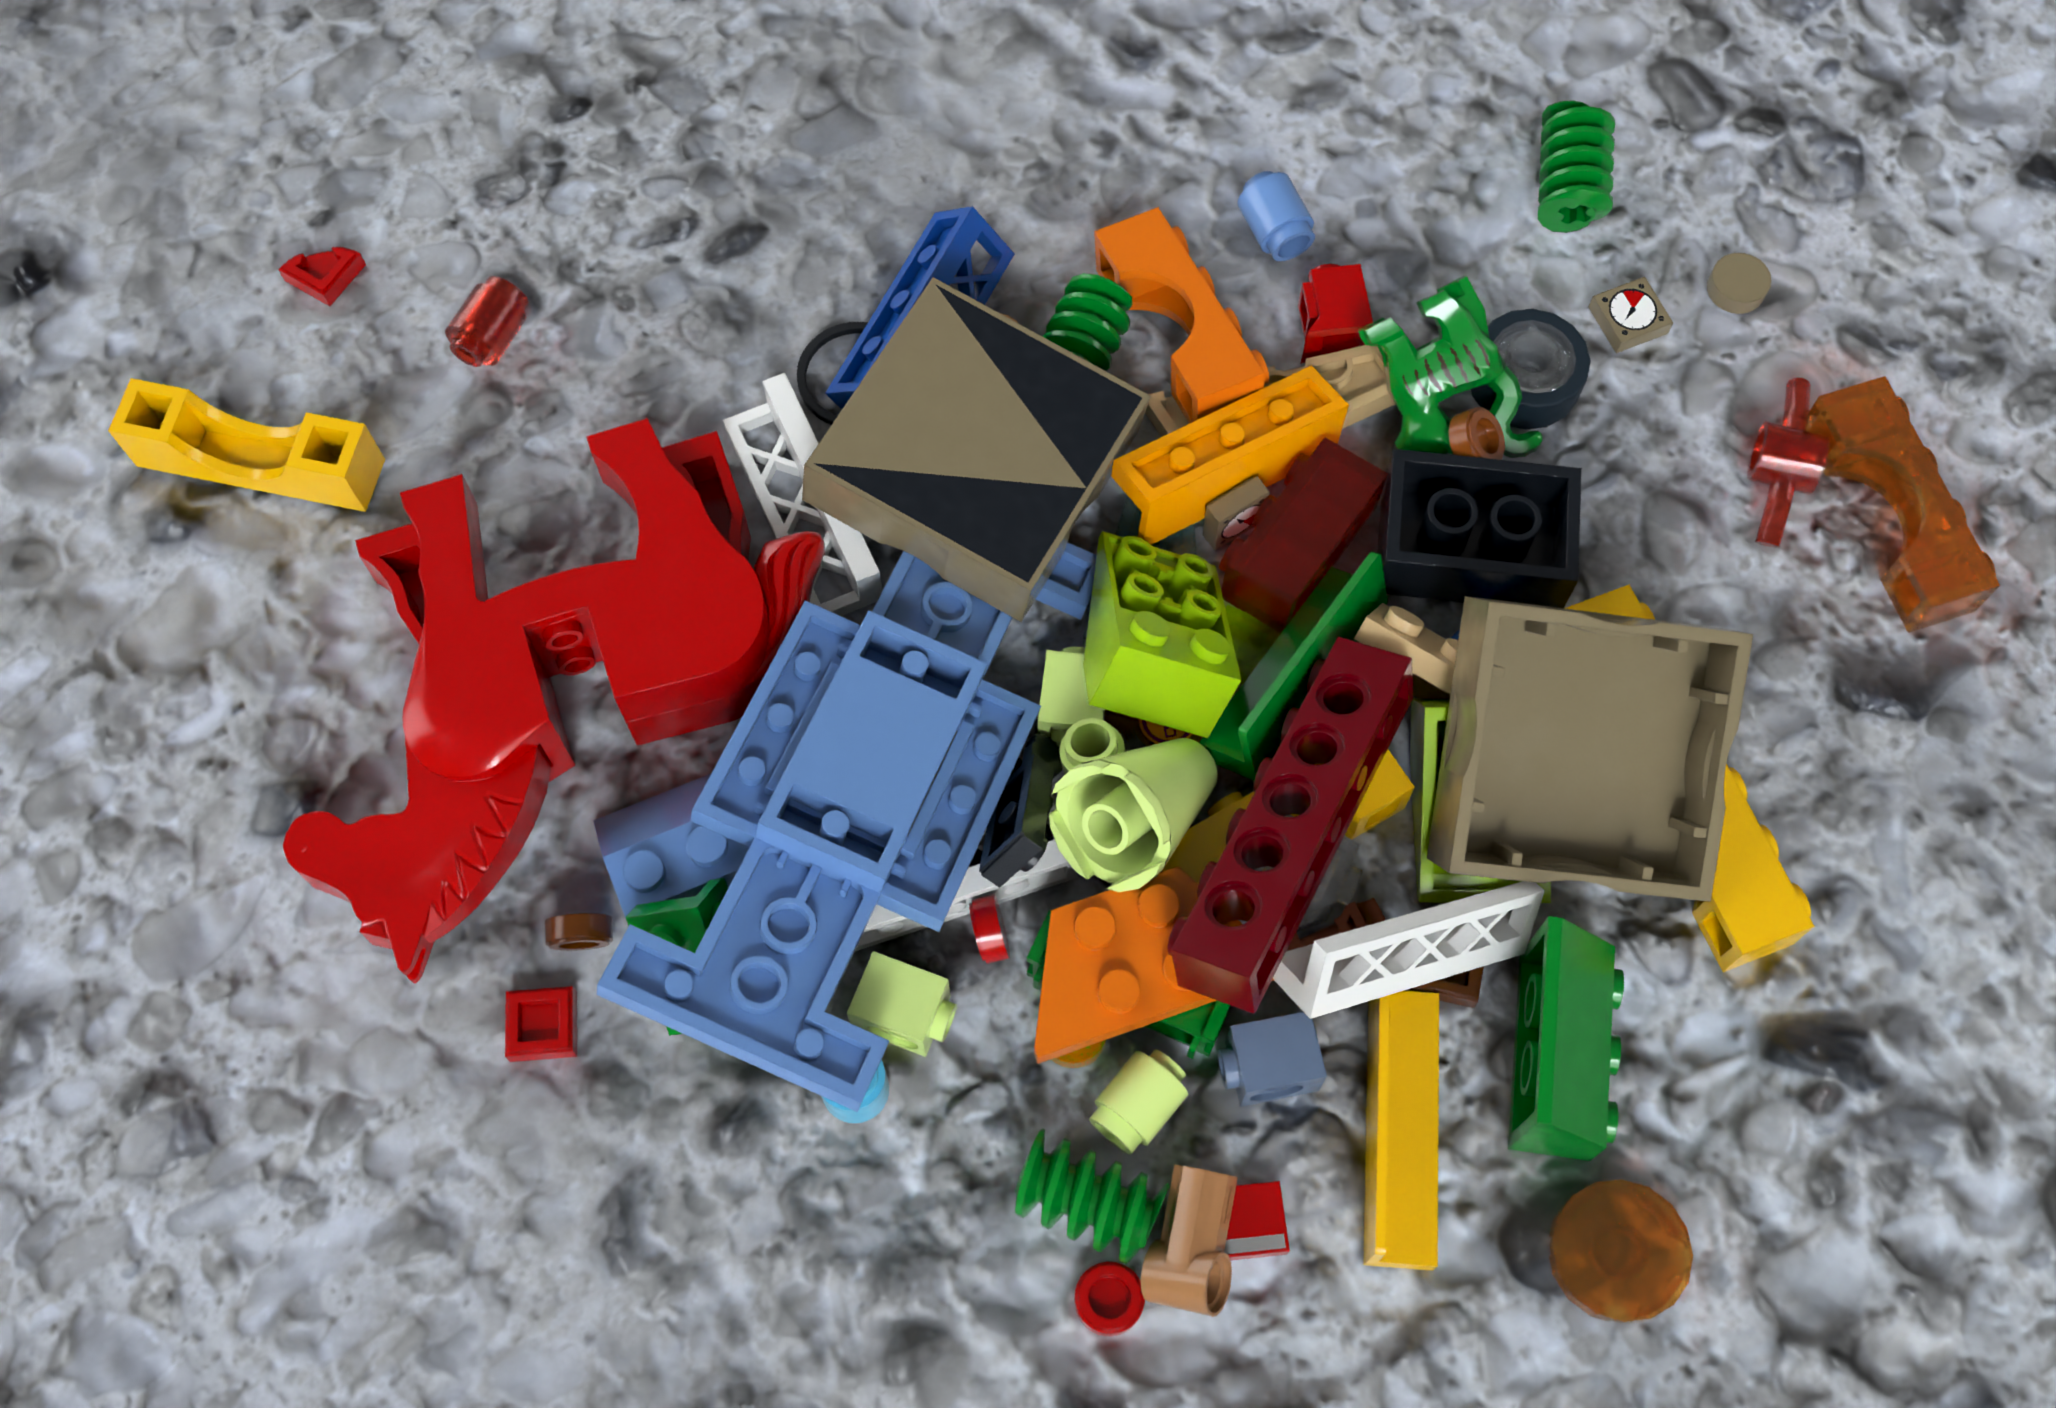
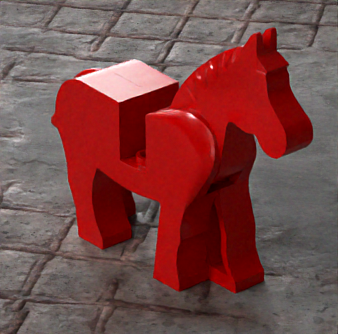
[283,418,825,983]

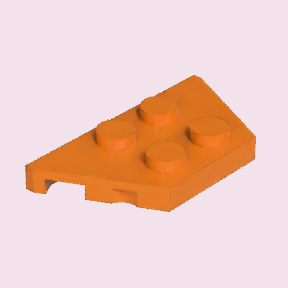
[1034,866,1274,1064]

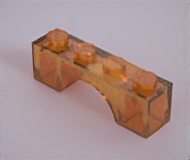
[1799,376,2000,633]

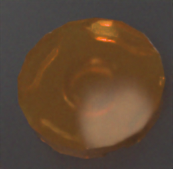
[1549,1179,1693,1323]

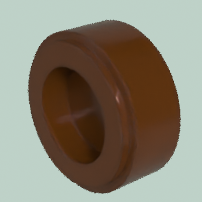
[545,913,613,951]

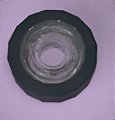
[1471,309,1591,430]

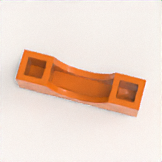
[1094,207,1269,423]

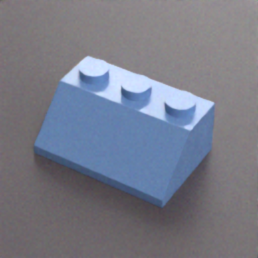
[593,774,750,917]

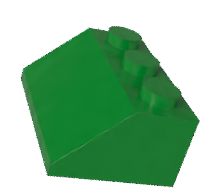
[1508,916,1624,1161]

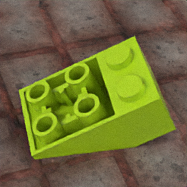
[1083,531,1241,738]

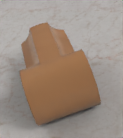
[1140,1164,1238,1317]

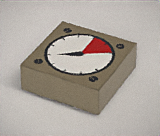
[1588,277,1673,353]
[1202,476,1270,551]

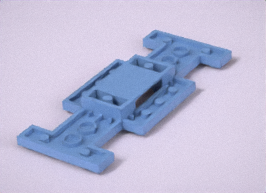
[597,542,1096,1112]

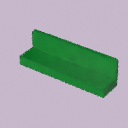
[1199,552,1388,781]

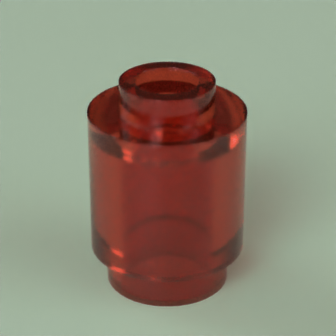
[445,276,529,367]

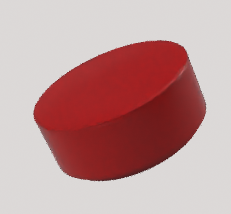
[969,894,1010,964]
[1074,1261,1145,1336]

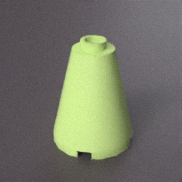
[1049,738,1218,892]

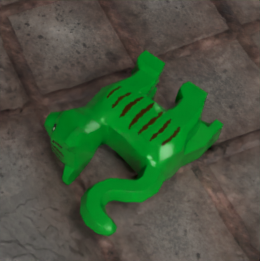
[1358,276,1542,458]

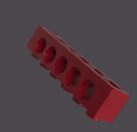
[1167,637,1413,1014]

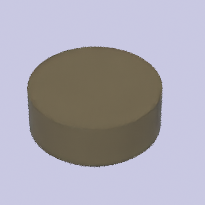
[1707,253,1772,314]

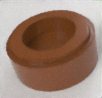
[1449,407,1505,460]

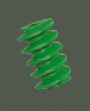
[1537,100,1615,233]
[1042,273,1133,371]
[1015,1128,1170,1264]

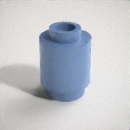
[1237,171,1315,261]

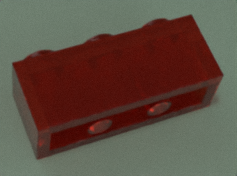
[1219,437,1388,634]

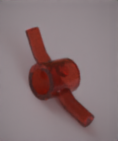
[1747,377,1829,548]

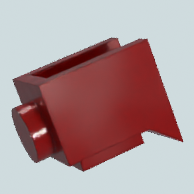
[1298,263,1373,364]

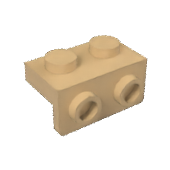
[1354,603,1458,699]

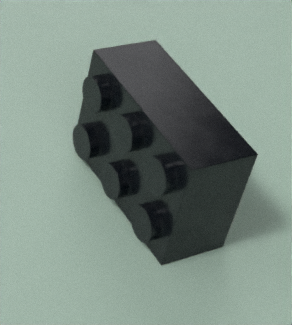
[1377,449,1582,608]

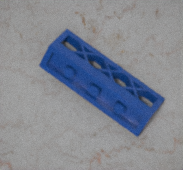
[825,206,1015,408]

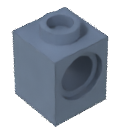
[1217,1012,1327,1107]

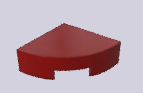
[278,247,366,307]

